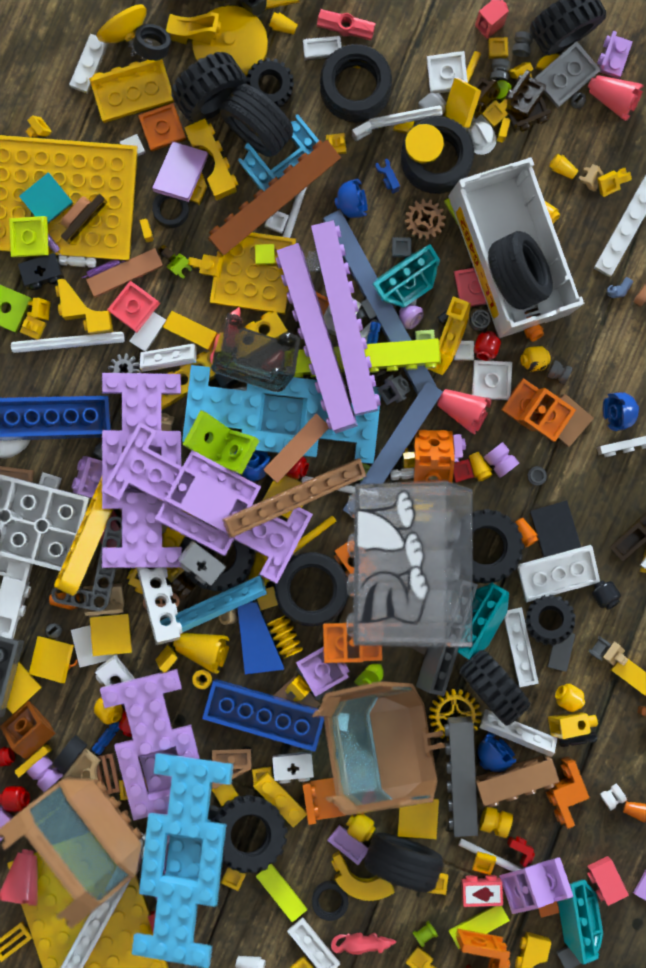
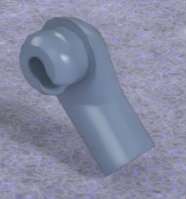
[607,277,633,298]

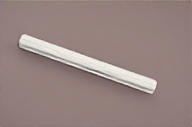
[11,332,125,353]

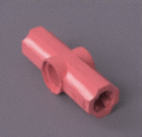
[317,9,376,40]

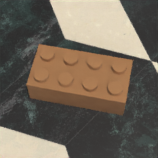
[475,755,559,807]

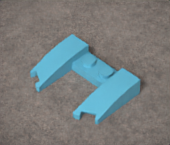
[238,115,319,191]

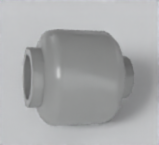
[418,93,447,120]

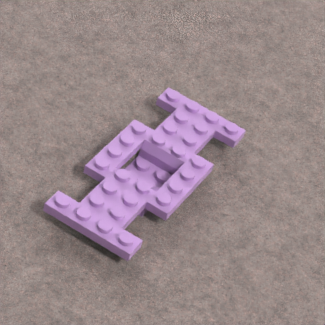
[102,373,182,568]
[102,422,313,584]
[100,669,200,872]

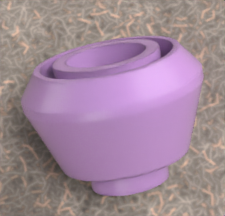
[399,304,423,329]

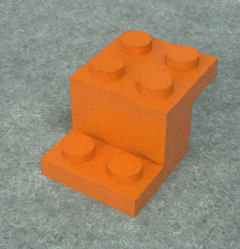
[501,378,576,442]
[323,622,382,663]
[546,756,589,829]

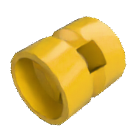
[479,805,513,838]

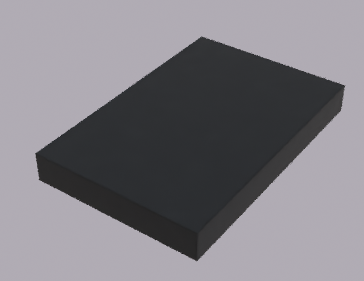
[529,500,581,558]

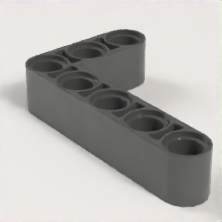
[52,516,122,611]

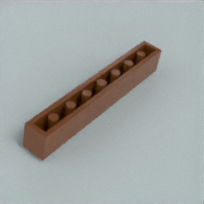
[208,140,341,256]

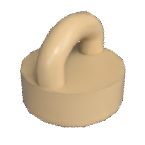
[218,608,238,625]

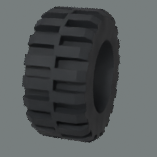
[530,0,606,56]
[171,52,246,122]
[448,509,524,583]
[182,521,255,591]
[459,650,531,726]
[212,795,287,874]

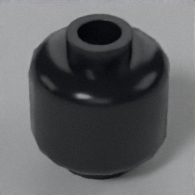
[592,580,621,610]

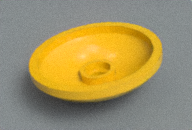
[96,4,147,43]

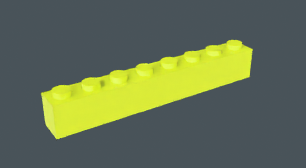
[285,338,441,378]

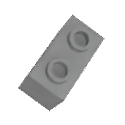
[178,540,226,585]

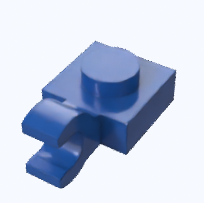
[375,159,400,194]

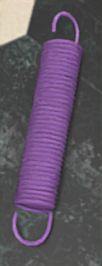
[82,259,125,278]

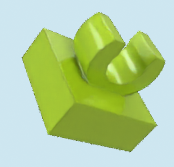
[166,254,192,278]

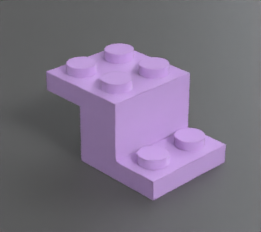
[500,857,573,914]

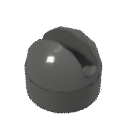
[570,92,586,109]
[45,623,62,639]

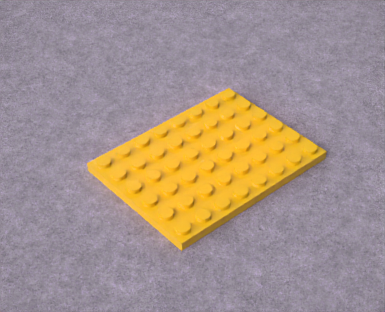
[0,135,138,261]
[7,832,169,968]

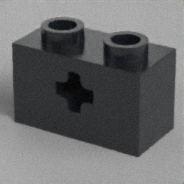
[18,253,64,290]

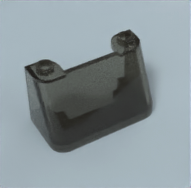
[211,313,300,392]

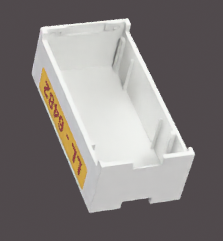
[448,157,584,338]

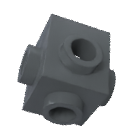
[377,374,411,405]

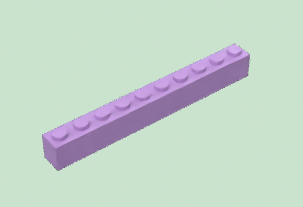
[311,220,381,416]
[276,243,358,433]

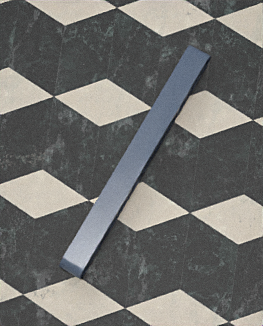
[322,210,437,395]

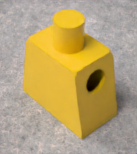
[548,712,598,739]

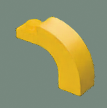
[331,851,395,901]

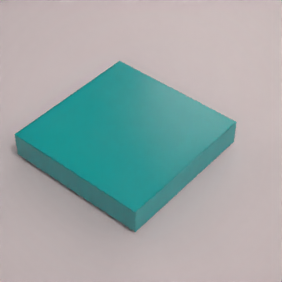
[19,172,73,224]

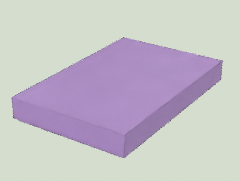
[153,142,209,202]

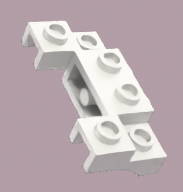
[0,555,33,639]

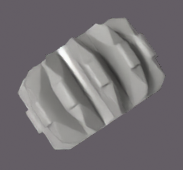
[108,354,141,373]

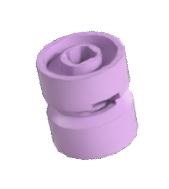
[483,442,519,478]
[26,755,64,792]

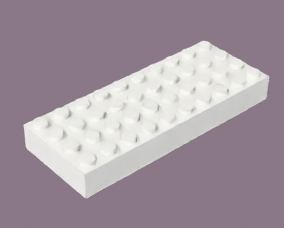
[0,474,92,571]

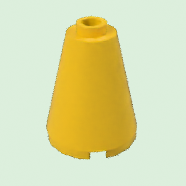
[173,633,229,674]

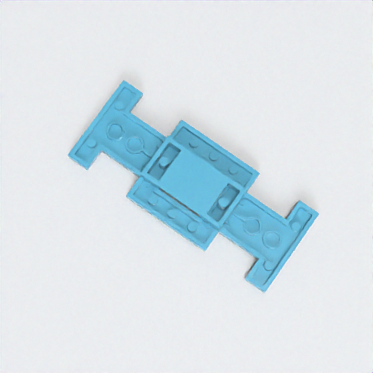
[182,365,381,464]
[132,753,233,968]

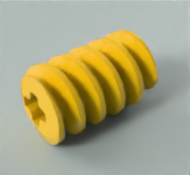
[266,615,303,658]

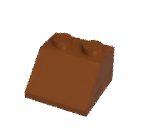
[0,700,56,760]

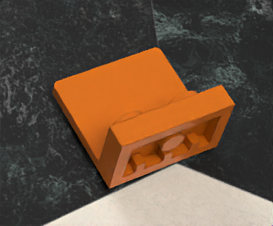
[303,778,346,825]

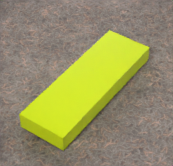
[256,864,307,922]
[449,906,510,949]

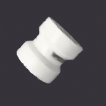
[600,784,627,811]

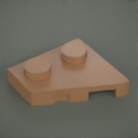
[212,749,252,789]

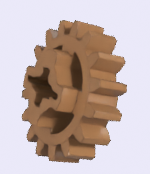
[404,199,446,241]

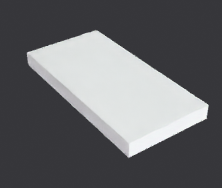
[517,545,600,602]

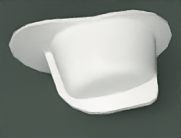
[462,115,496,155]

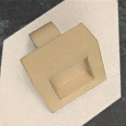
[579,164,604,192]
[603,642,628,666]

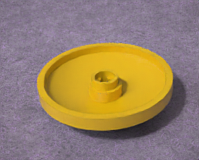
[192,6,268,78]

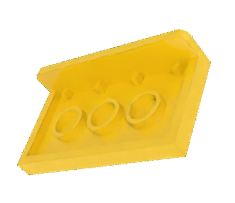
[89,59,174,123]

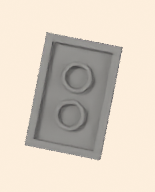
[534,41,601,108]

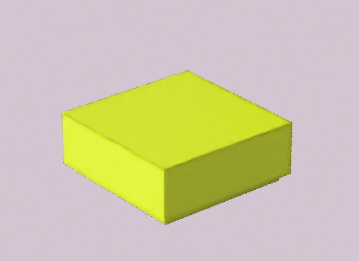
[255,244,275,265]

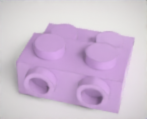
[296,646,350,697]

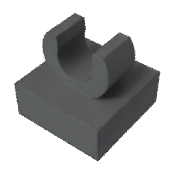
[356,299,377,322]

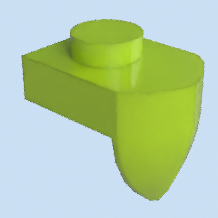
[354,663,384,686]

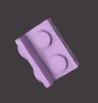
[597,31,632,79]
[72,456,102,498]

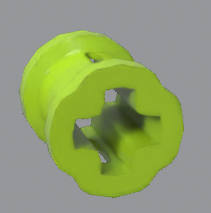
[413,921,438,947]

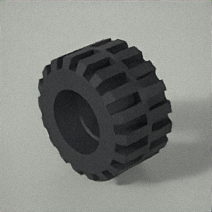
[246,58,294,108]
[526,594,576,646]

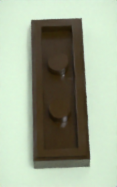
[61,194,107,243]

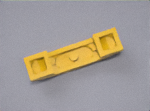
[427,296,471,375]

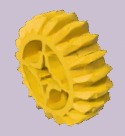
[429,689,481,740]

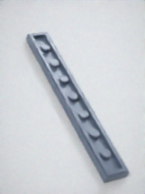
[343,381,443,520]

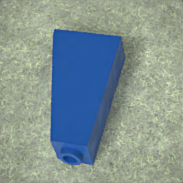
[237,601,284,674]

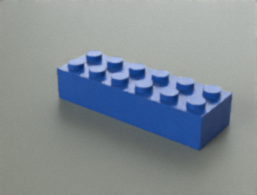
[0,396,111,441]
[202,679,324,752]

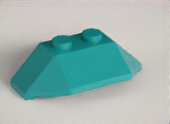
[372,244,440,308]
[458,583,509,660]
[558,880,603,964]

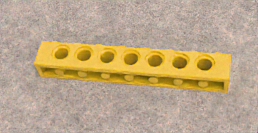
[161,311,288,411]

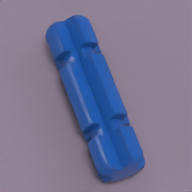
[366,321,381,344]
[92,721,120,755]

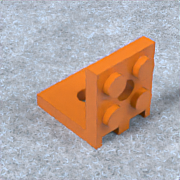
[412,430,455,495]
[456,928,510,968]

